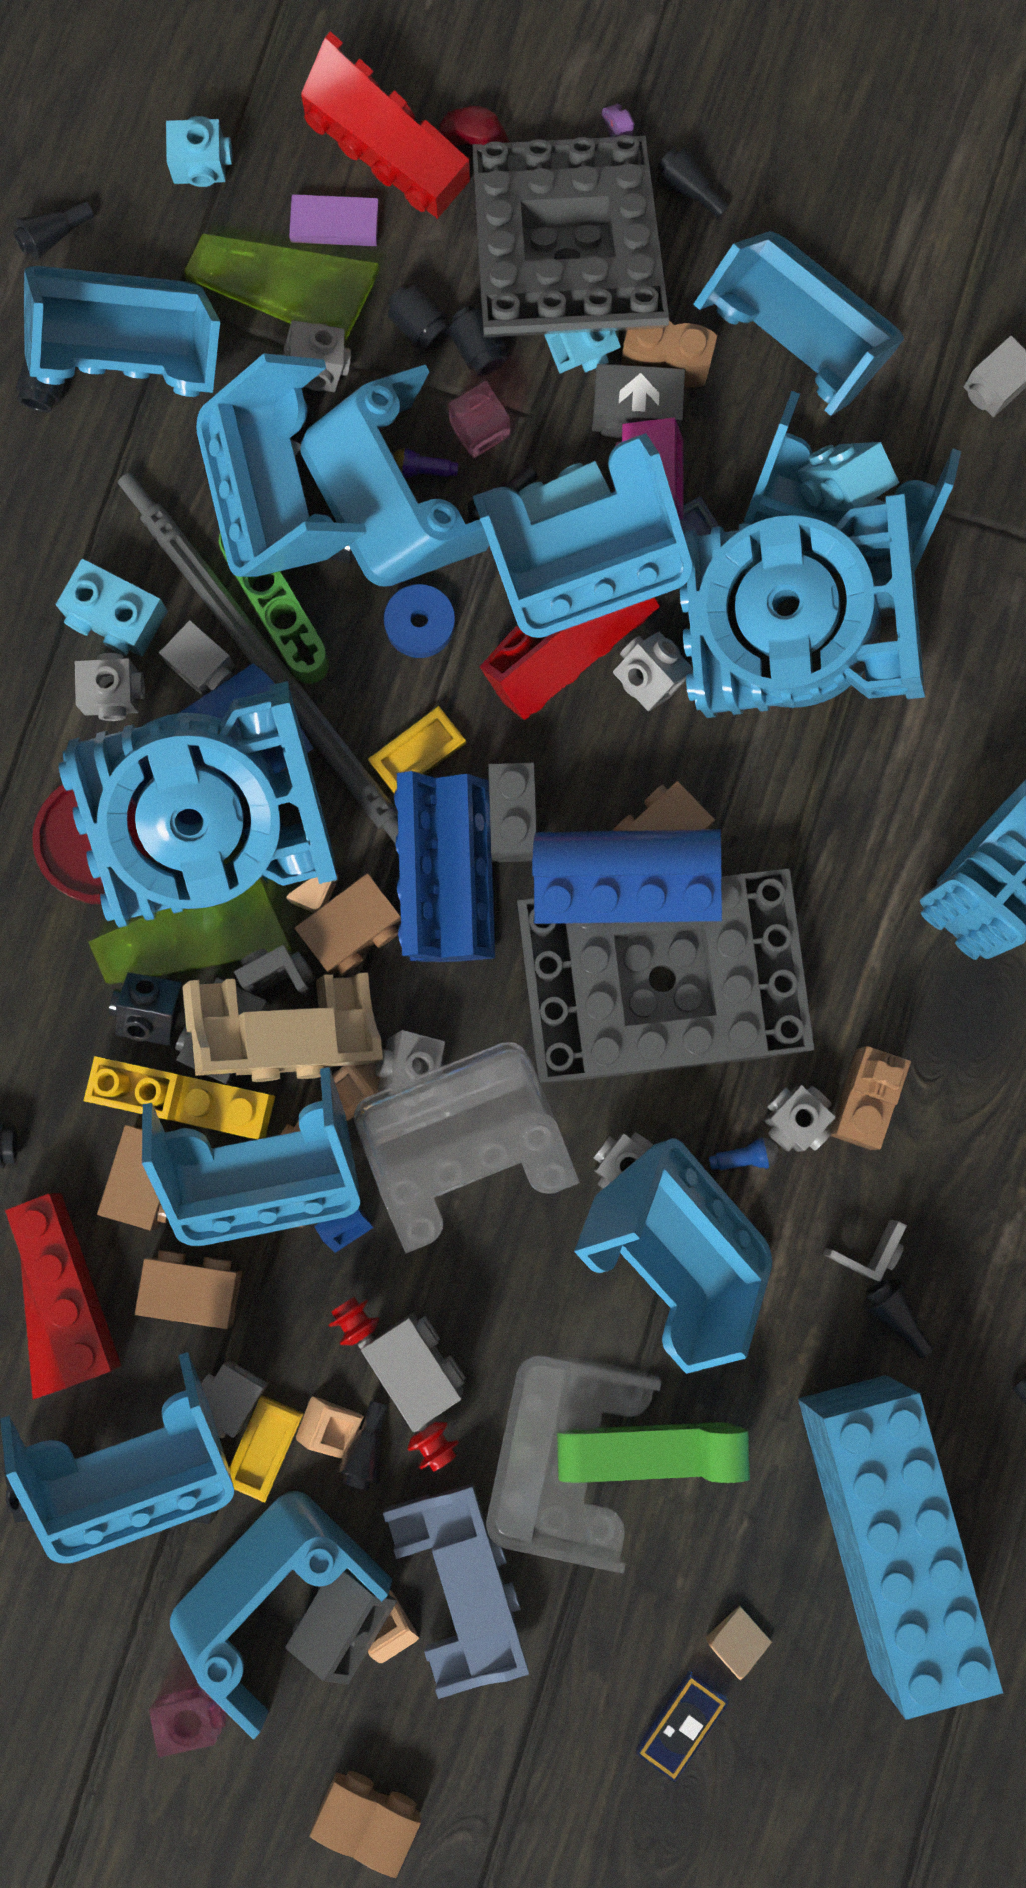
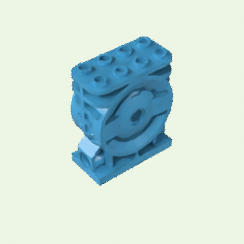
[680,494,925,718]
[59,681,337,928]
[920,779,1026,960]

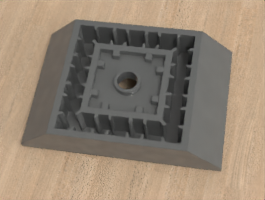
[472,135,669,337]
[517,868,814,1083]

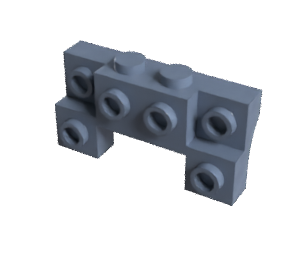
[383,1483,529,1699]

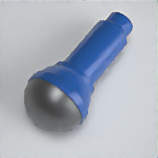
[709,1137,779,1171]

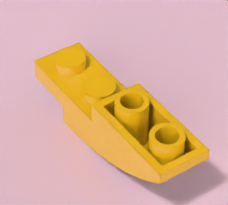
[84,1056,275,1140]

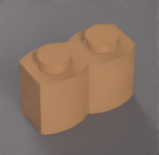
[621,321,717,388]
[309,1771,421,1878]

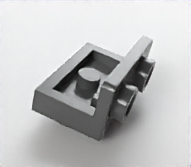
[234,945,316,998]

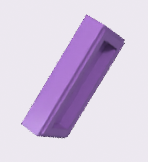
[289,195,379,246]

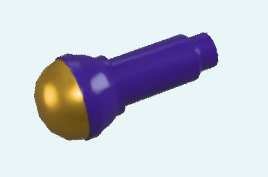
[392,448,458,479]

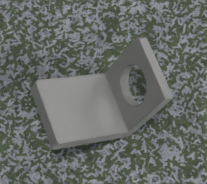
[823,1220,907,1282]

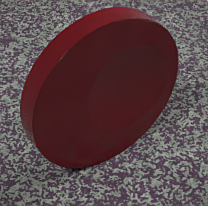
[32,784,161,904]

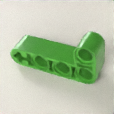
[219,533,329,684]
[557,1422,750,1483]

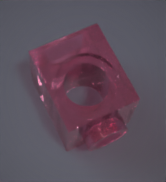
[448,381,510,458]
[149,1687,226,1758]

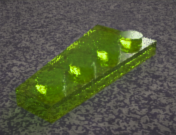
[184,234,379,344]
[88,878,292,985]

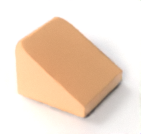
[286,872,339,913]
[332,1064,386,1121]
[296,1396,364,1459]
[368,1590,419,1663]
[706,1605,772,1680]

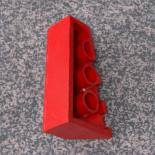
[301,31,470,219]
[479,597,660,720]
[5,1193,121,1400]

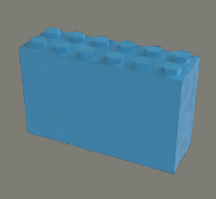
[798,1375,1003,1720]

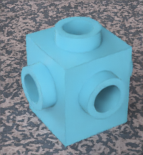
[166,116,233,187]
[544,331,621,374]

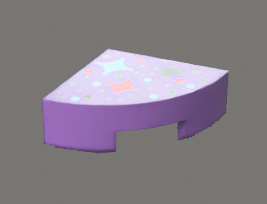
[602,103,634,137]

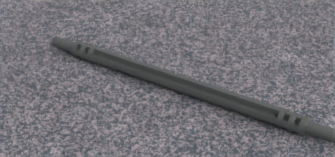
[118,472,398,844]

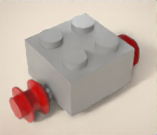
[328,1296,466,1472]

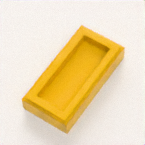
[368,706,466,794]
[229,1395,304,1503]

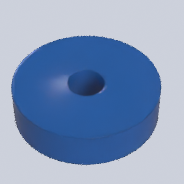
[384,584,455,658]

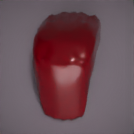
[438,106,510,146]

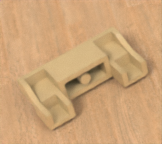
[183,973,383,1082]

